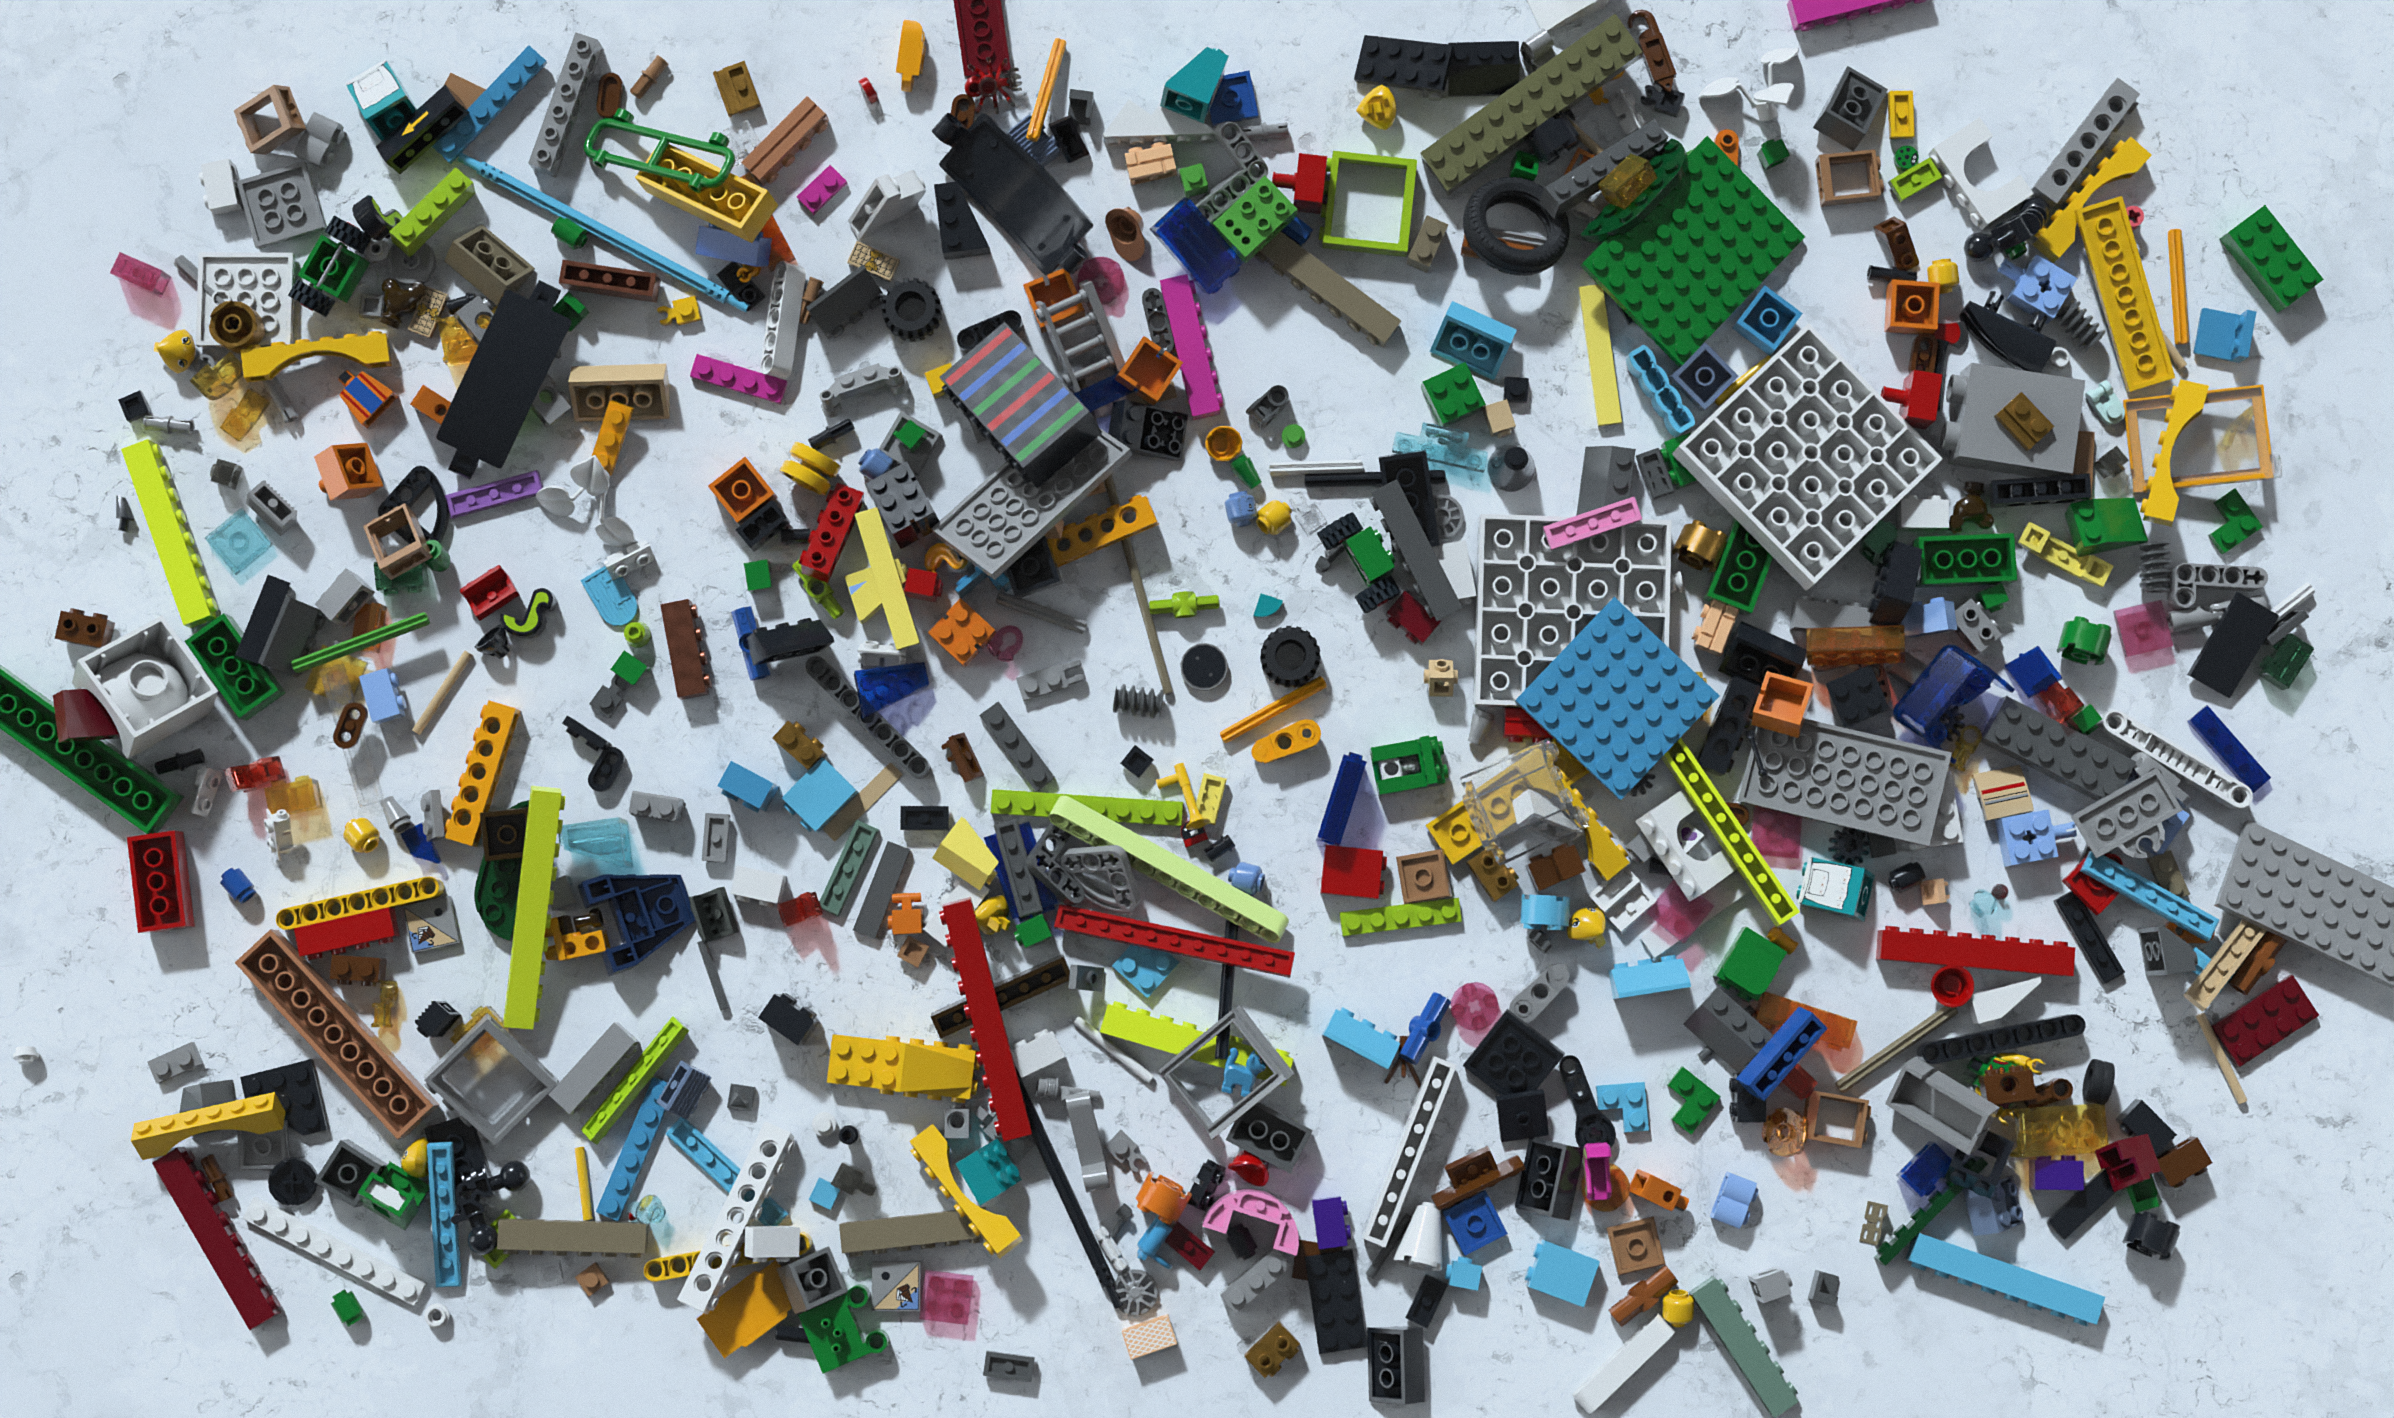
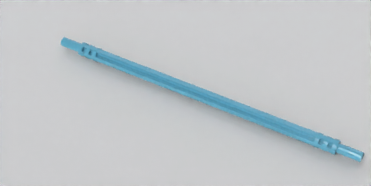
[458,153,750,313]

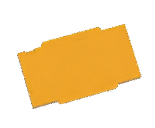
[696,1260,792,1359]

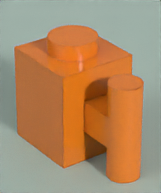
[888,892,924,935]

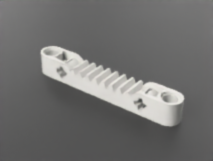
[2097,710,2253,809]

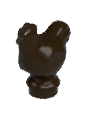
[380,278,427,329]
[1948,481,1994,534]

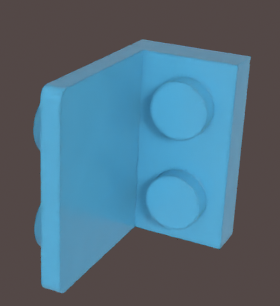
[2193,308,2257,363]
[955,567,1012,598]

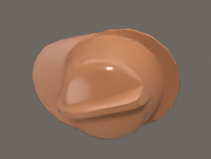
[1105,207,1145,261]

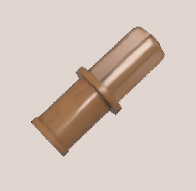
[630,55,669,99]
[799,277,824,325]

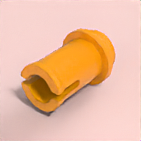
[737,264,761,282]
[1766,926,1799,955]

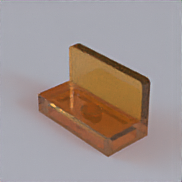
[352,603,387,653]

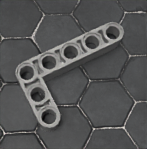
[1170,121,1268,240]

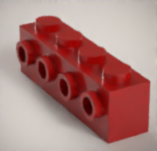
[799,483,864,583]
[294,907,400,961]

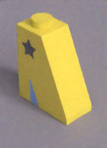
[844,558,908,624]

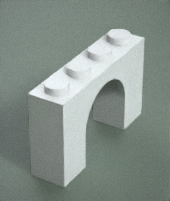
[1928,117,2034,230]
[1635,789,1737,902]

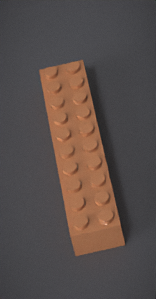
[235,929,440,1139]

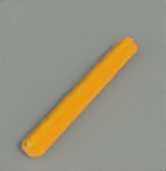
[1026,38,1067,142]
[2168,229,2189,345]
[1220,676,1327,743]

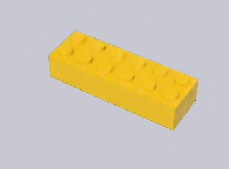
[635,144,778,243]

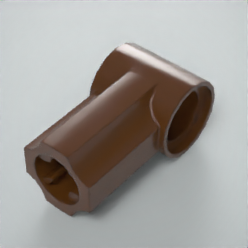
[2024,1078,2073,1111]

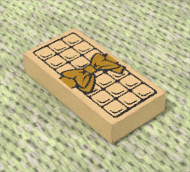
[847,241,900,282]
[408,286,449,339]

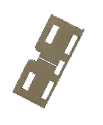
[1859,1201,1888,1246]

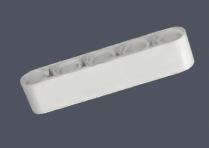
[760,261,806,379]
[1572,1313,1675,1414]

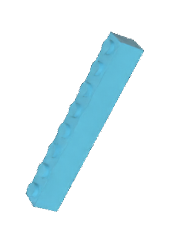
[1906,1233,2105,1327]

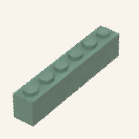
[1688,1276,1799,1418]

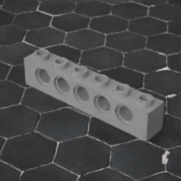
[528,32,603,178]
[2031,77,2140,209]
[454,295,571,428]

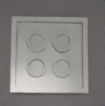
[236,161,326,249]

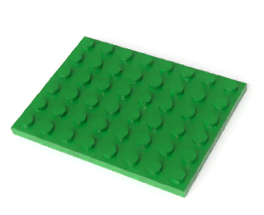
[1580,136,1805,367]

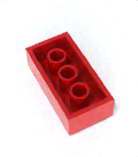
[127,830,195,934]

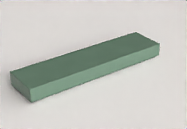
[817,820,879,917]

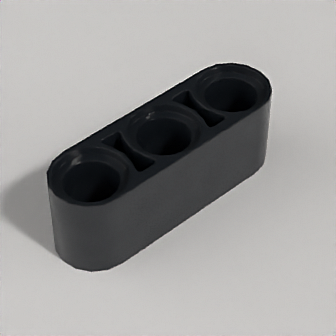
[957,310,1023,354]

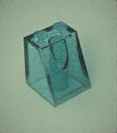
[558,817,633,868]

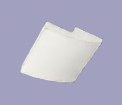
[1588,866,1657,934]

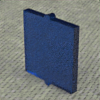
[2004,646,2062,699]

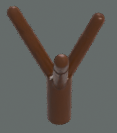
[1384,1036,1421,1088]

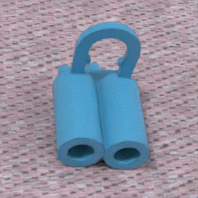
[1137,1216,1173,1270]

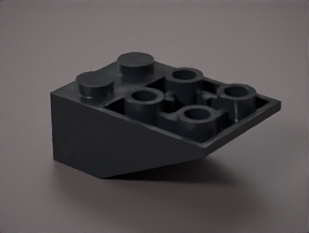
[1108,399,1188,461]

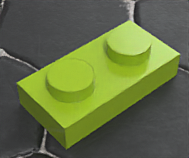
[1888,157,1942,202]

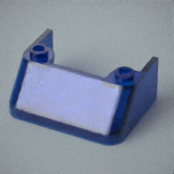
[1893,644,2015,764]

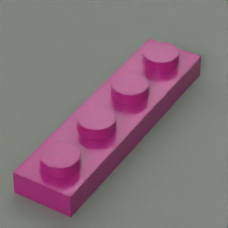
[690,354,788,405]

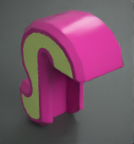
[1583,1142,1612,1200]

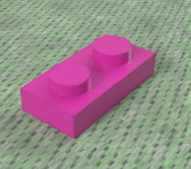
[796,165,847,215]

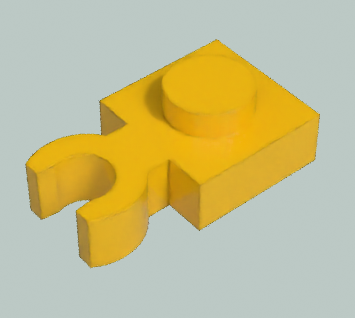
[657,296,701,326]

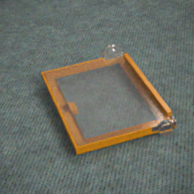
[2123,385,2282,494]

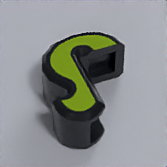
[352,195,403,241]
[500,588,557,639]

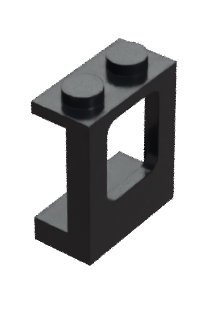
[1944,1131,2015,1199]

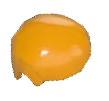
[1205,426,1243,462]

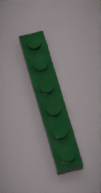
[1874,1156,1988,1266]

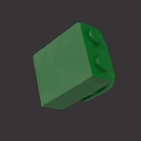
[1713,927,1787,1003]

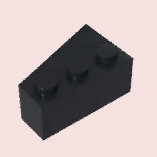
[934,181,991,260]

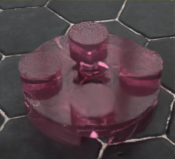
[1077,257,1125,305]
[1450,982,1499,1030]

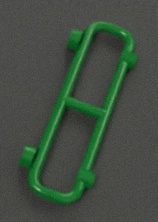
[584,108,735,193]

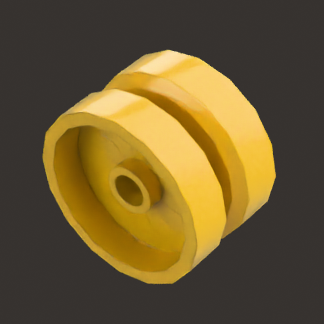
[779,442,841,496]

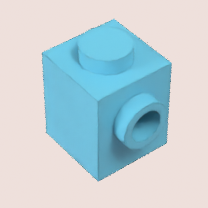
[1444,1256,1482,1291]

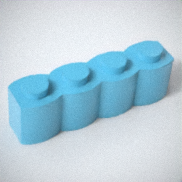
[1626,345,1695,438]

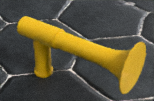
[1156,763,1210,830]

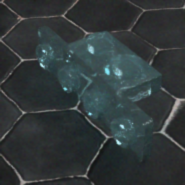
[1392,422,1488,473]

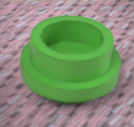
[1282,424,1305,448]

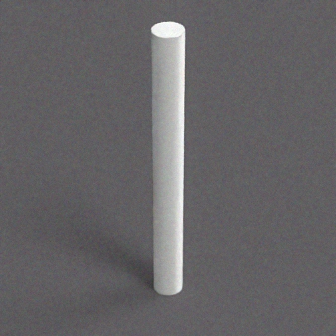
[1073,1016,1154,1083]

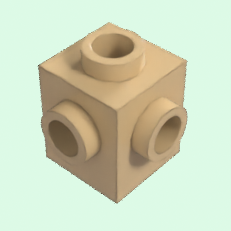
[1423,659,1458,697]

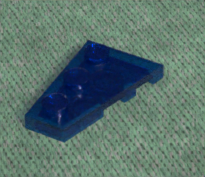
[854,662,929,718]

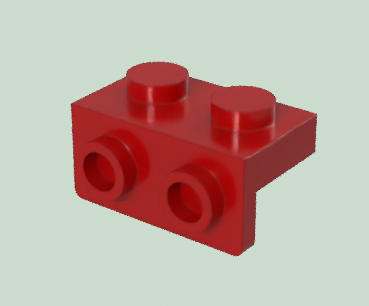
[460,565,520,621]

